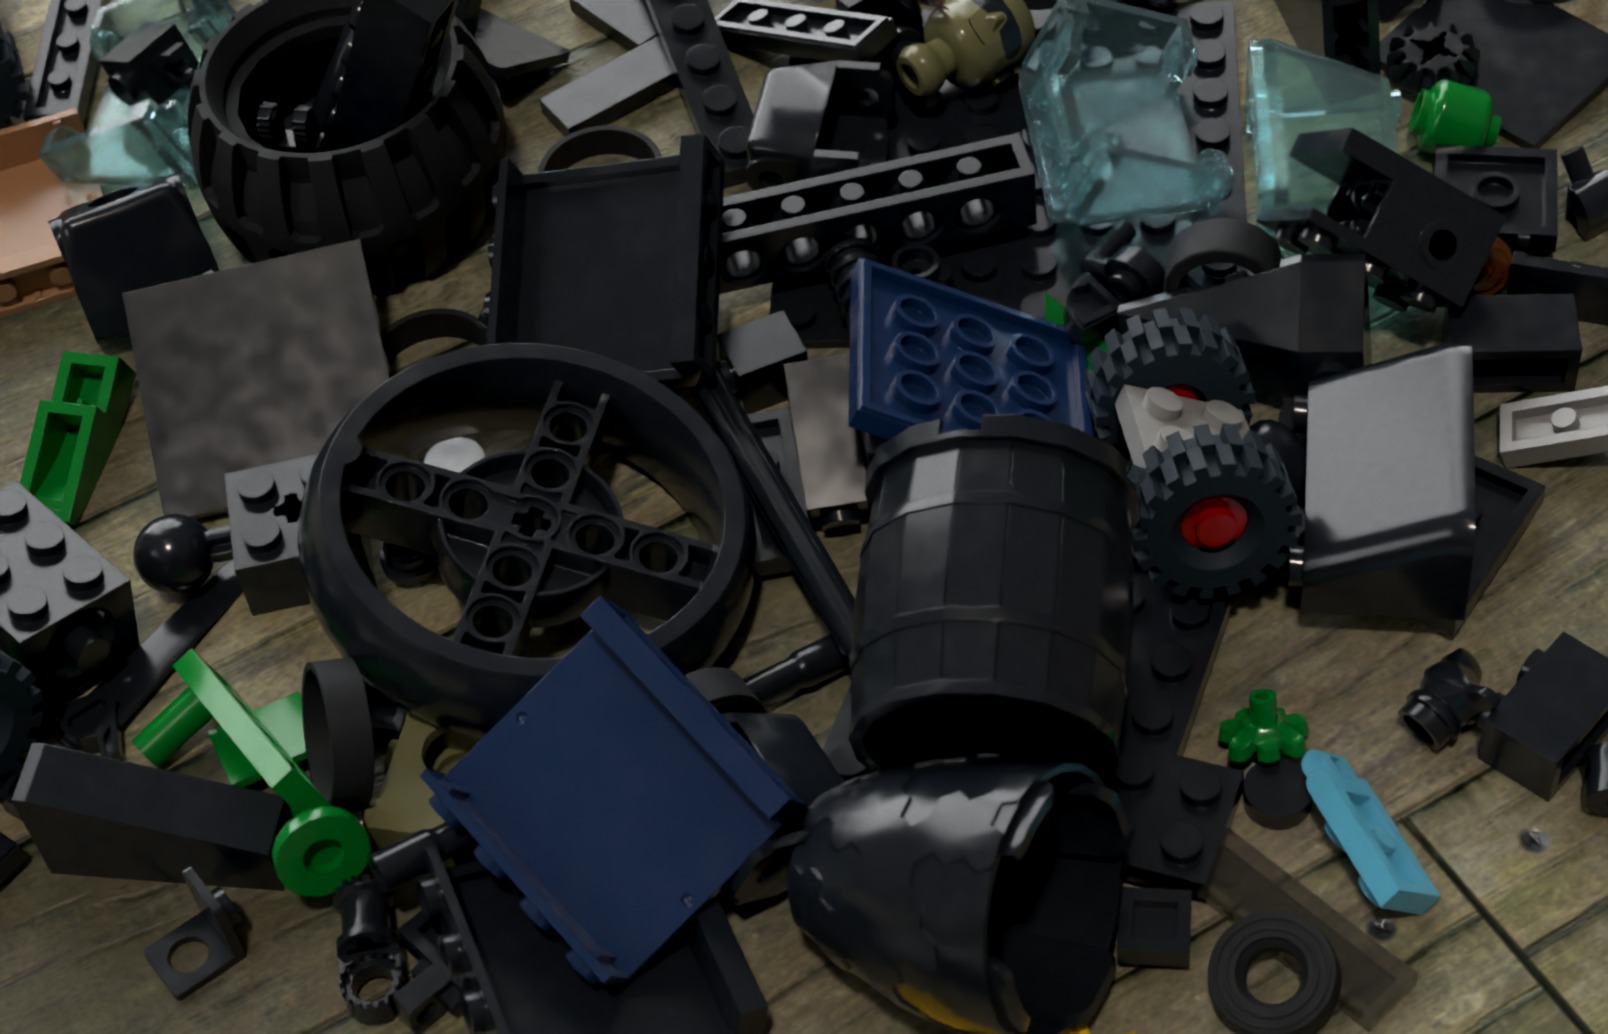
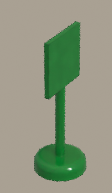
[207,691,371,897]

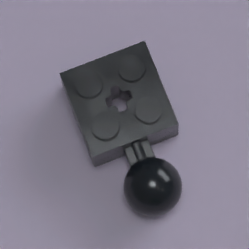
[133,454,377,616]

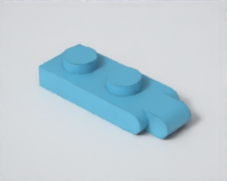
[1301,749,1442,915]

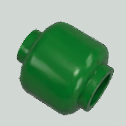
[1408,79,1501,156]

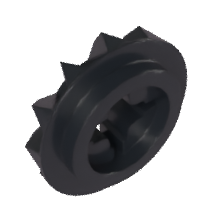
[1386,21,1480,94]

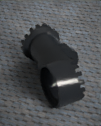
[332,874,407,1025]

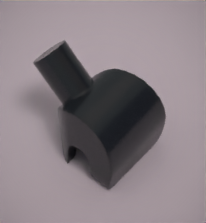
[1560,146,1608,241]

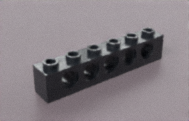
[719,132,1037,294]

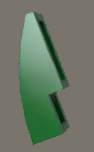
[20,351,136,526]

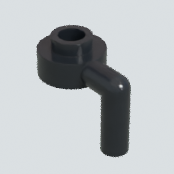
[1079,219,1165,304]

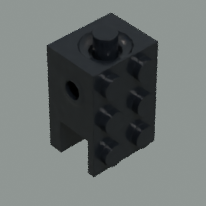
[1256,128,1506,313]
[0,481,140,711]

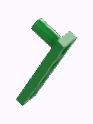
[132,648,333,813]

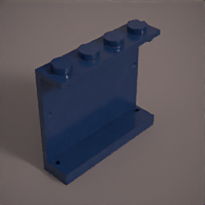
[419,596,807,986]

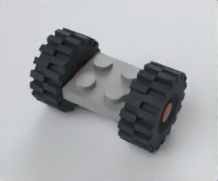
[1084,308,1302,599]

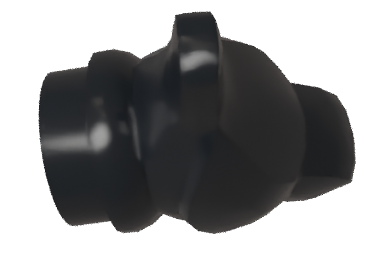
[1398,648,1500,750]

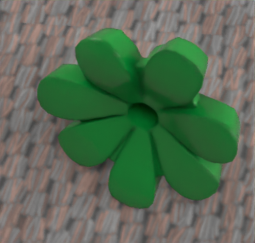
[1218,689,1309,763]

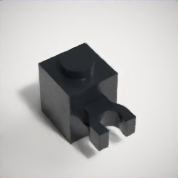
[99,22,200,108]

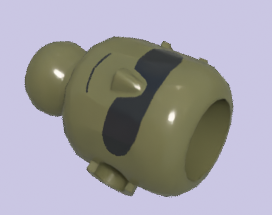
[896,0,1035,97]

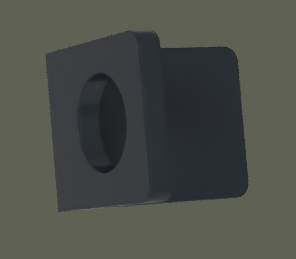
[144,866,246,1000]

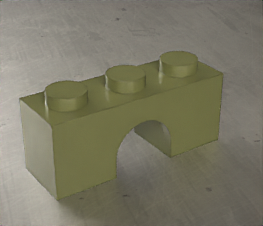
[364,709,481,869]

